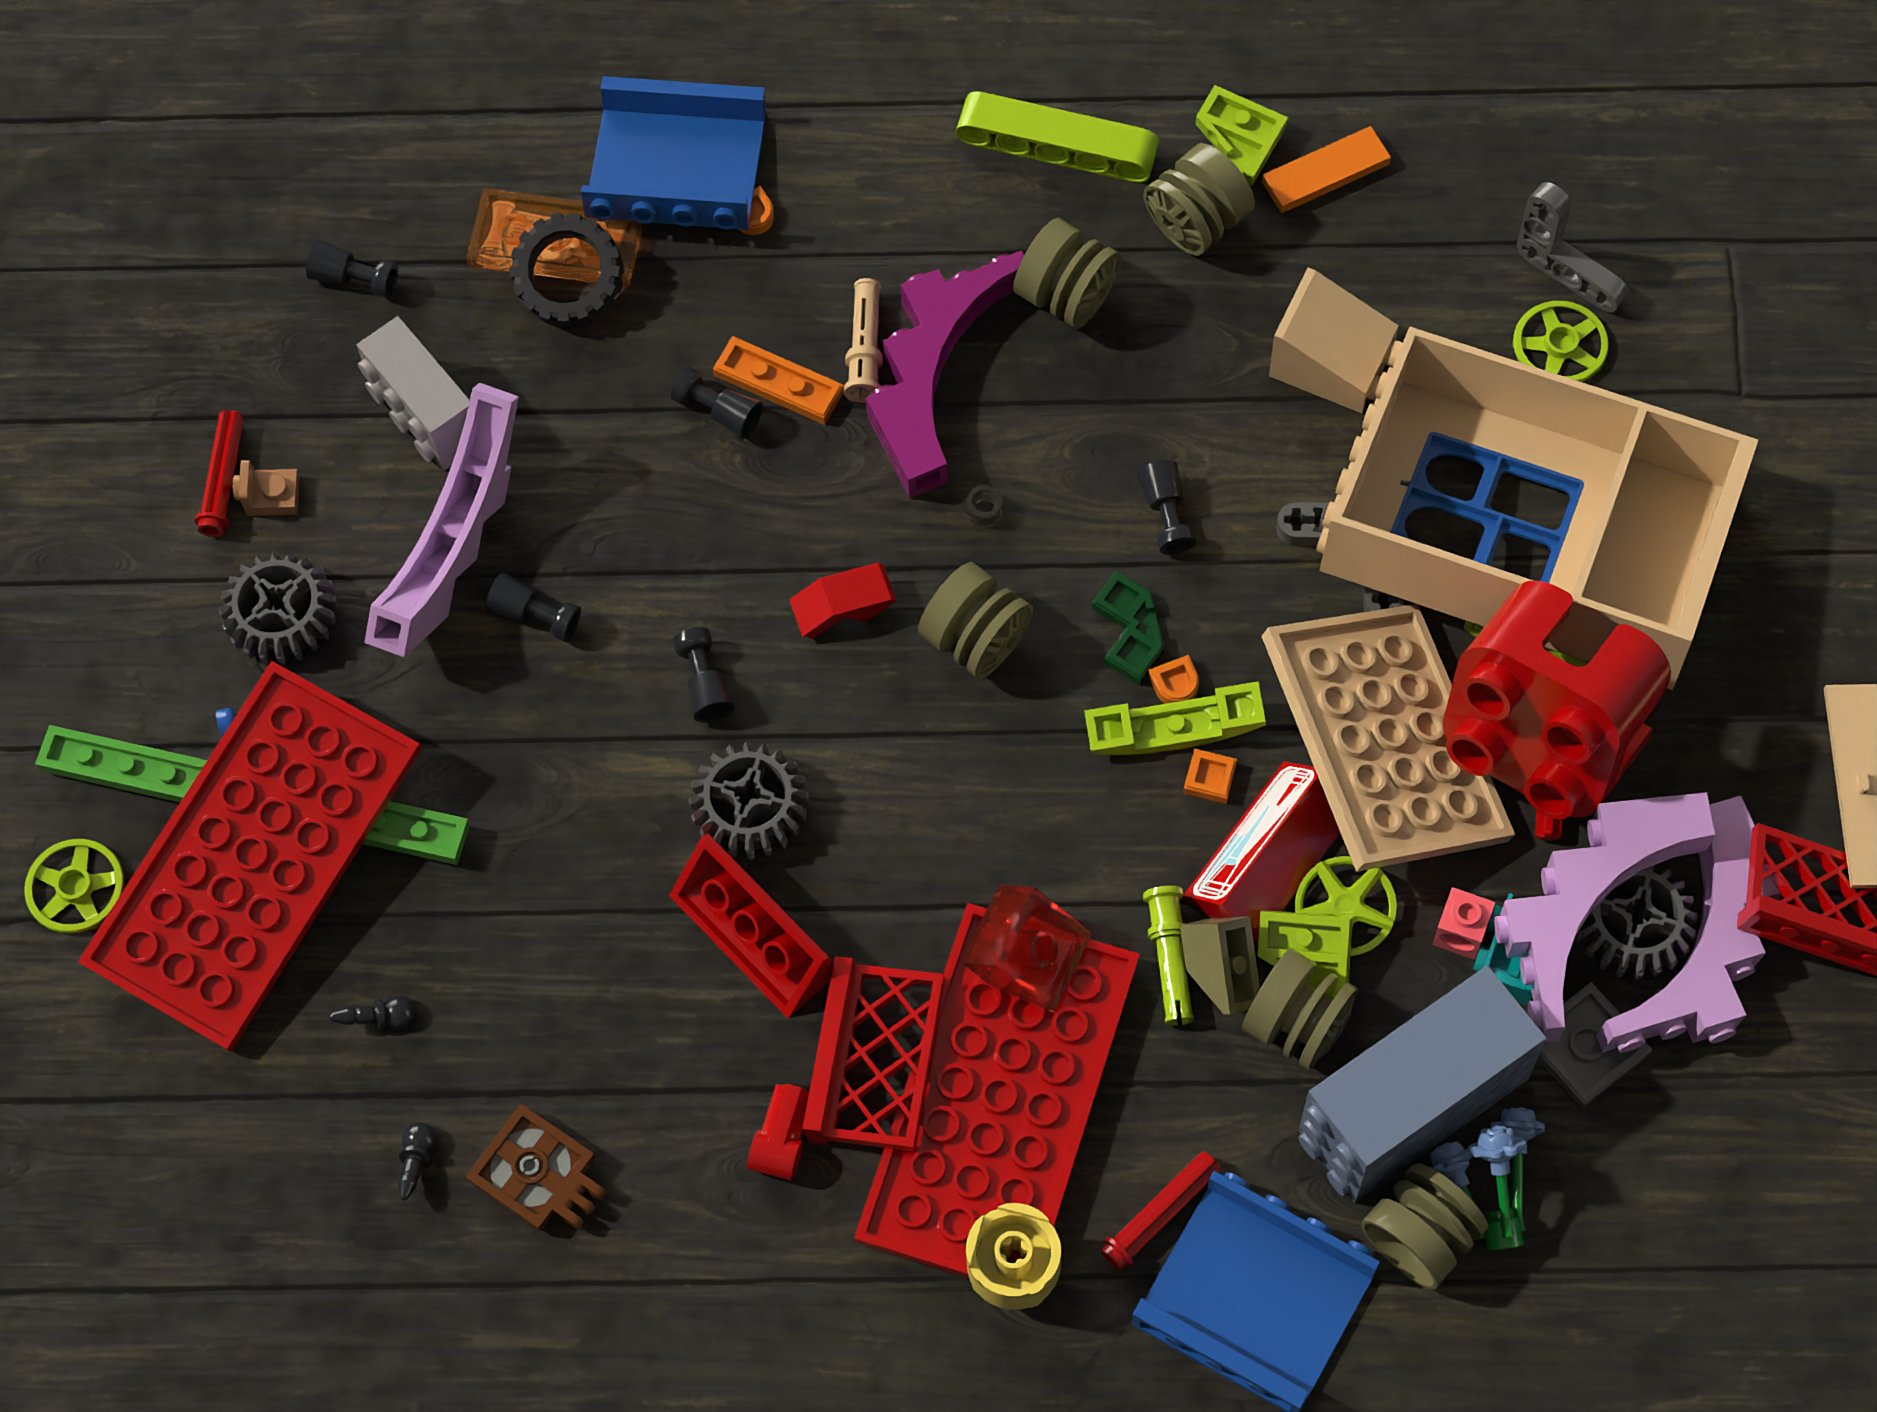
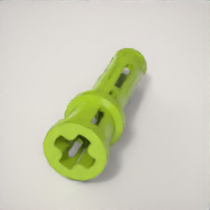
[1143,886,1194,1026]

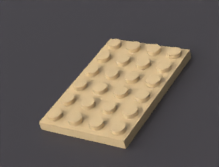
[1262,604,1515,872]

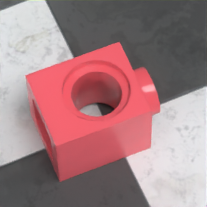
[1432,887,1495,960]

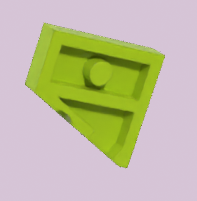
[1196,85,1288,186]
[1258,910,1353,998]

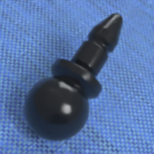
[329,995,417,1031]
[398,1122,439,1201]

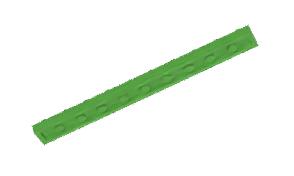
[35,725,470,865]

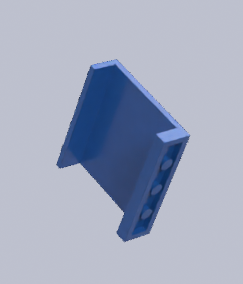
[581,76,767,230]
[1131,1171,1380,1412]

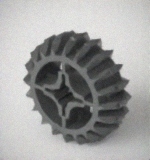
[219,550,338,666]
[689,741,809,861]
[1577,865,1698,981]

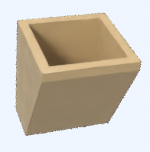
[1269,268,1399,413]

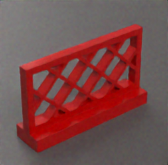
[1737,823,1877,976]
[802,956,945,1151]

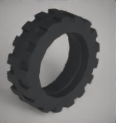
[510,213,624,328]

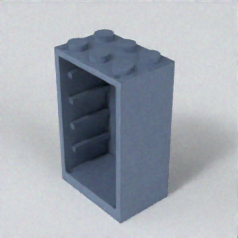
[1298,965,1547,1203]

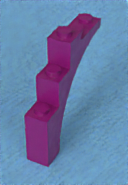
[866,250,1024,499]

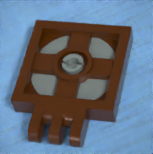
[465,1104,607,1232]

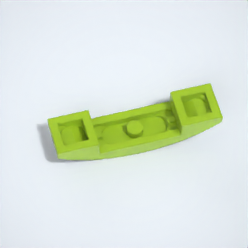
[1084,682,1266,755]

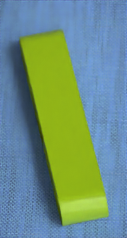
[955,91,1160,183]

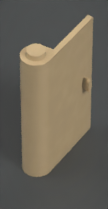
[1824,684,1877,888]

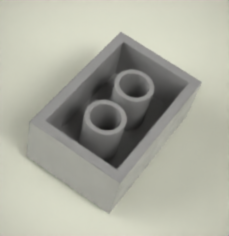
[356,316,470,471]

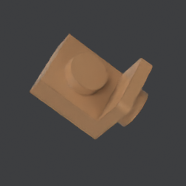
[233,460,300,516]

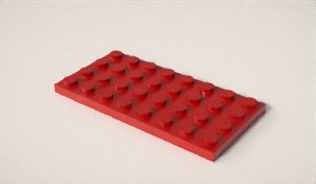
[78,661,423,1052]
[854,903,1140,1279]

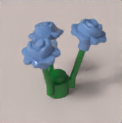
[1429,1107,1545,1250]

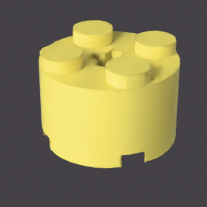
[966,1203,1061,1310]

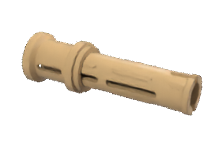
[844,278,883,403]

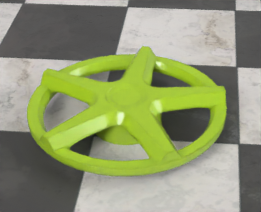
[1513,301,1609,382]
[25,839,126,934]
[1295,856,1397,956]

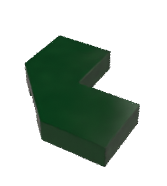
[1091,570,1164,686]

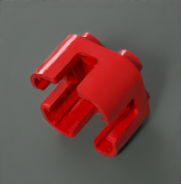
[1443,581,1671,820]

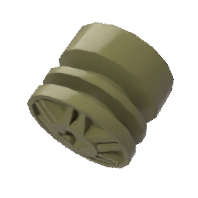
[1143,143,1255,256]
[1014,218,1121,330]
[918,562,1033,679]
[1242,948,1358,1071]
[1361,1163,1489,1290]

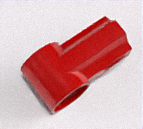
[747,1084,809,1181]

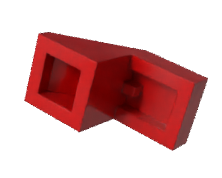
[789,563,897,639]

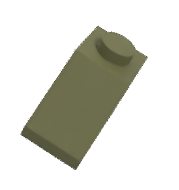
[1180,917,1260,1014]

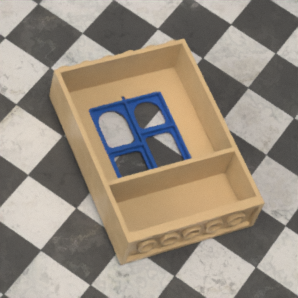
[1316,327,1758,690]

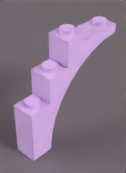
[364,383,519,657]
[1494,792,1715,1042]
[1596,796,1781,1053]

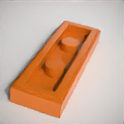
[1262,126,1391,214]
[713,336,844,425]

